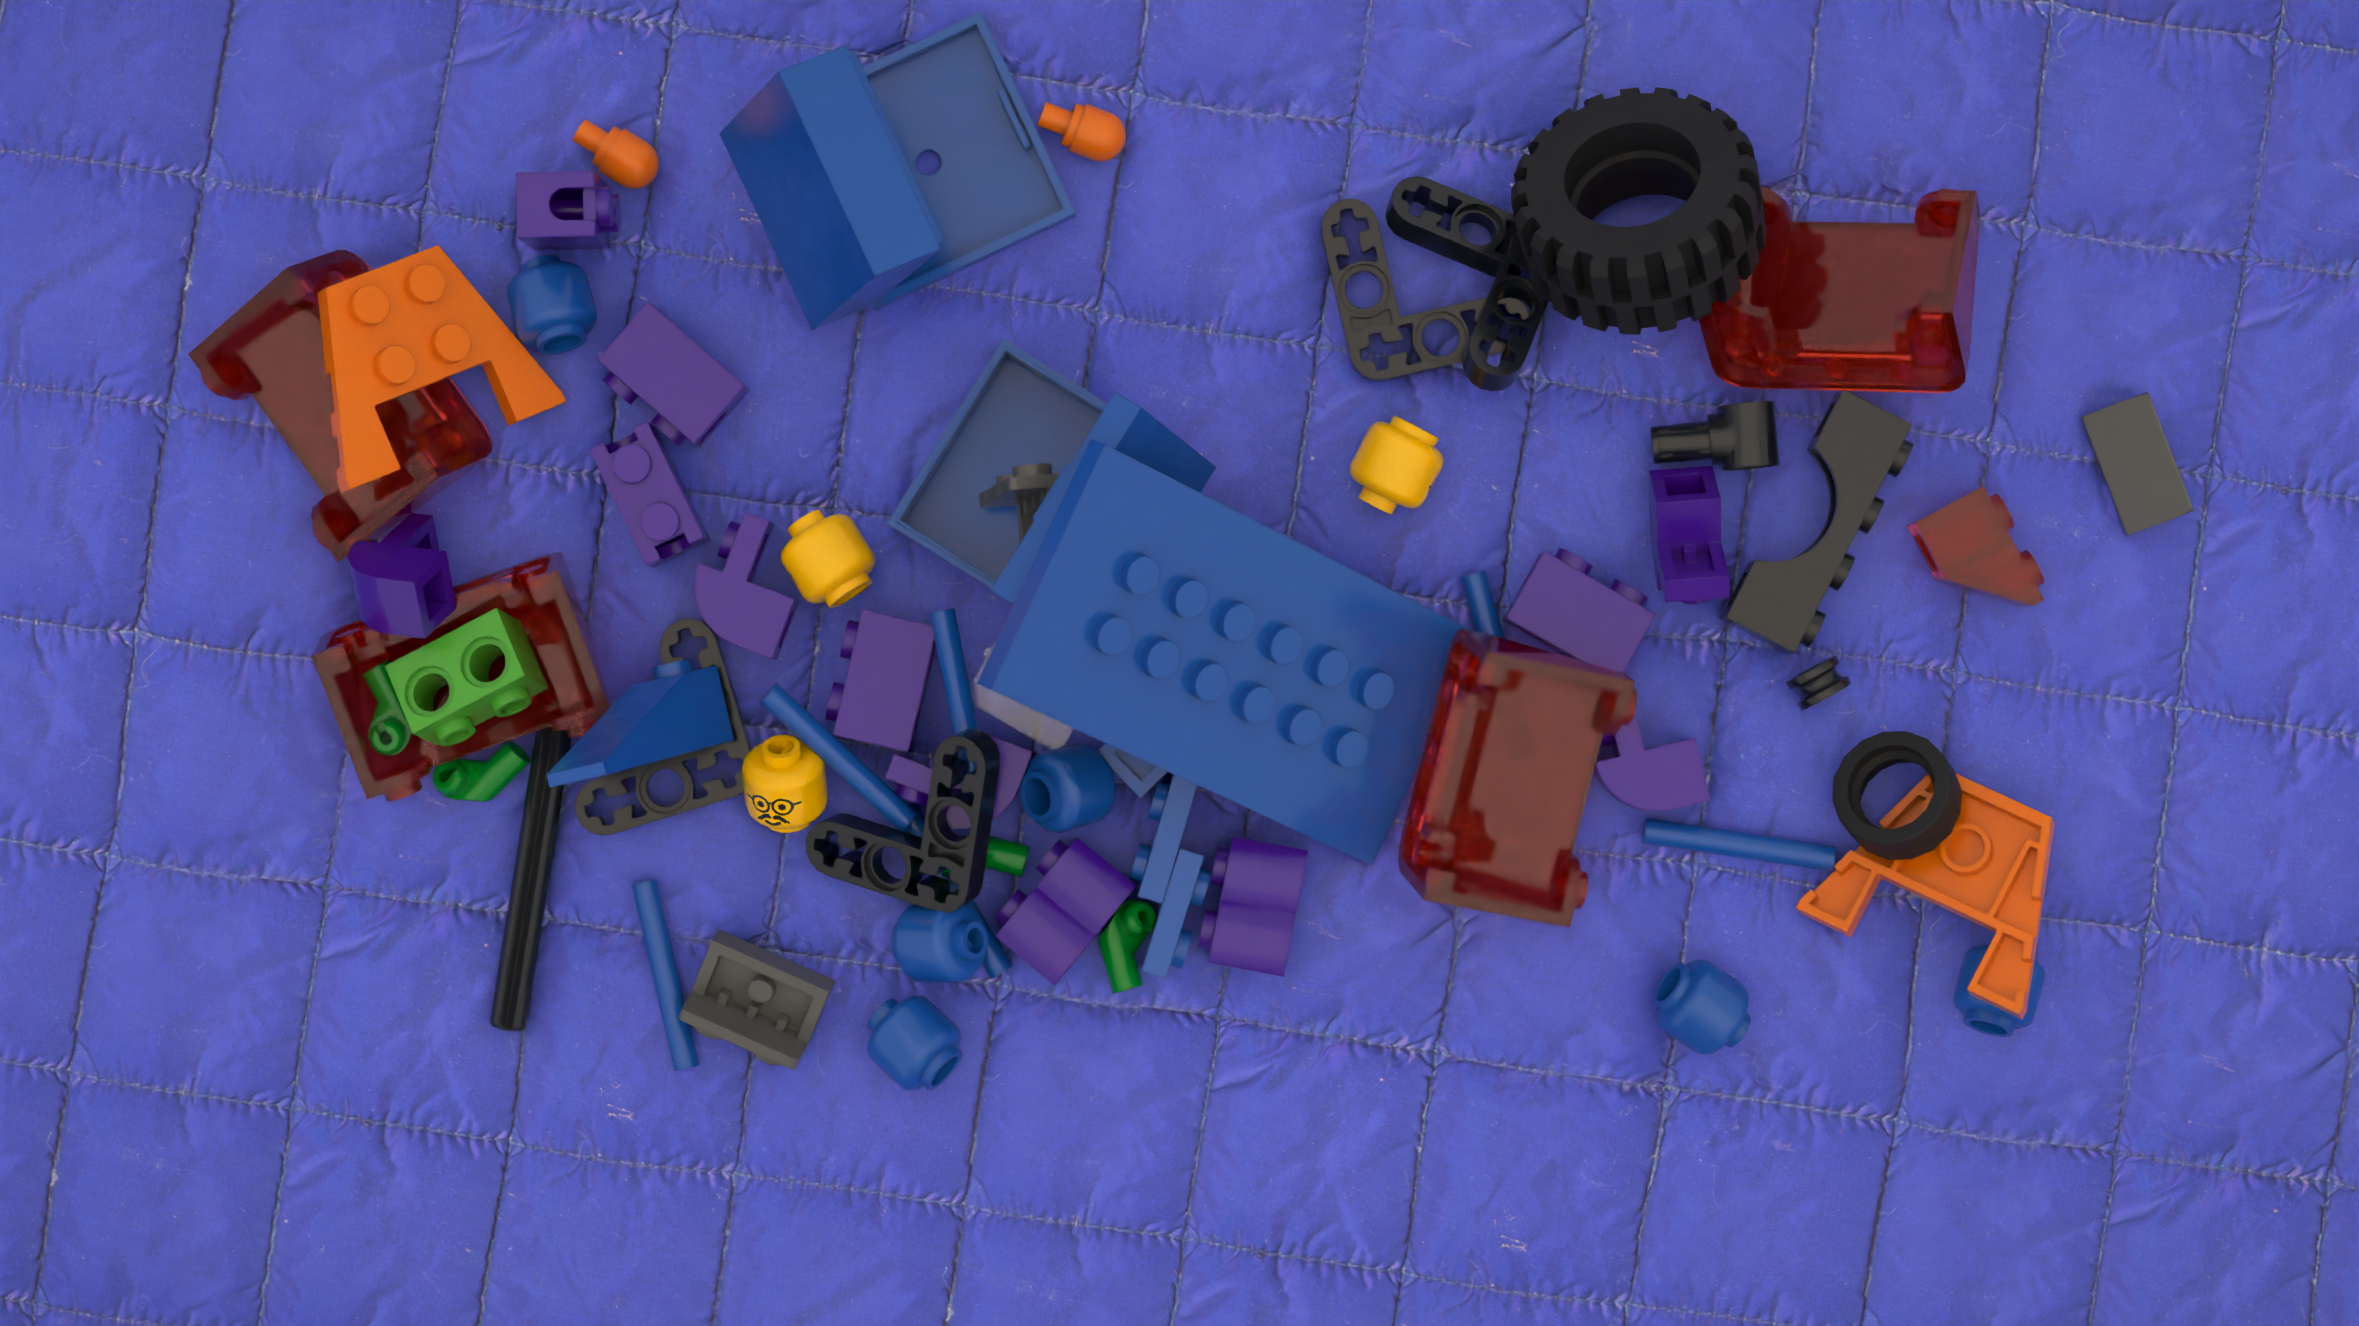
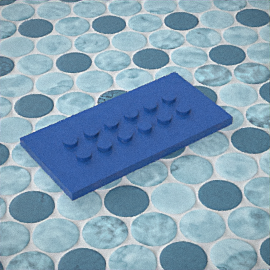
[977,439,1479,865]

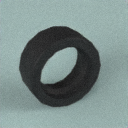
[1832,731,1962,860]

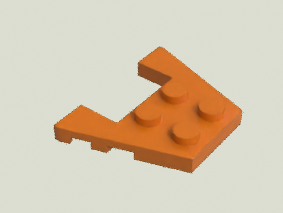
[318,245,566,494]
[1796,773,2055,1020]

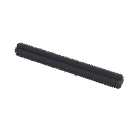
[490,716,573,1032]

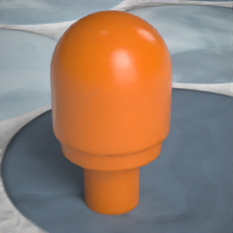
[1037,102,1126,162]
[572,119,659,189]

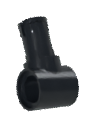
[1651,401,1780,471]

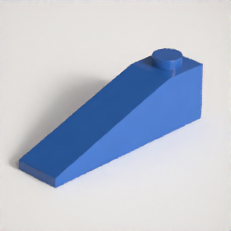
[547,658,734,787]

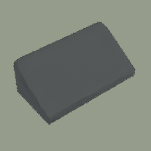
[2080,392,2193,536]

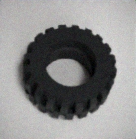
[1511,87,1767,335]

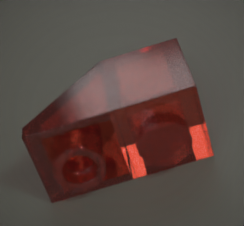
[1906,486,2044,607]

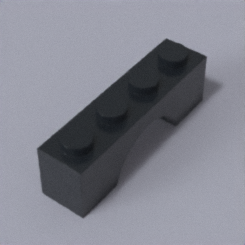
[1719,389,1914,654]

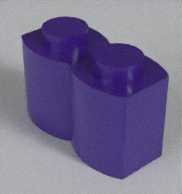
[1198,836,1308,977]
[994,838,1137,985]

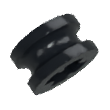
[1786,655,1851,711]

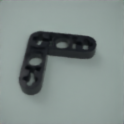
[1385,176,1548,392]
[1321,199,1530,382]
[575,618,752,835]
[806,729,1000,913]

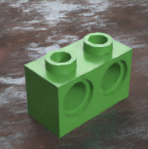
[385,608,548,746]

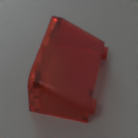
[1699,187,1980,393]
[188,250,493,562]
[312,552,612,801]
[1398,629,1637,927]

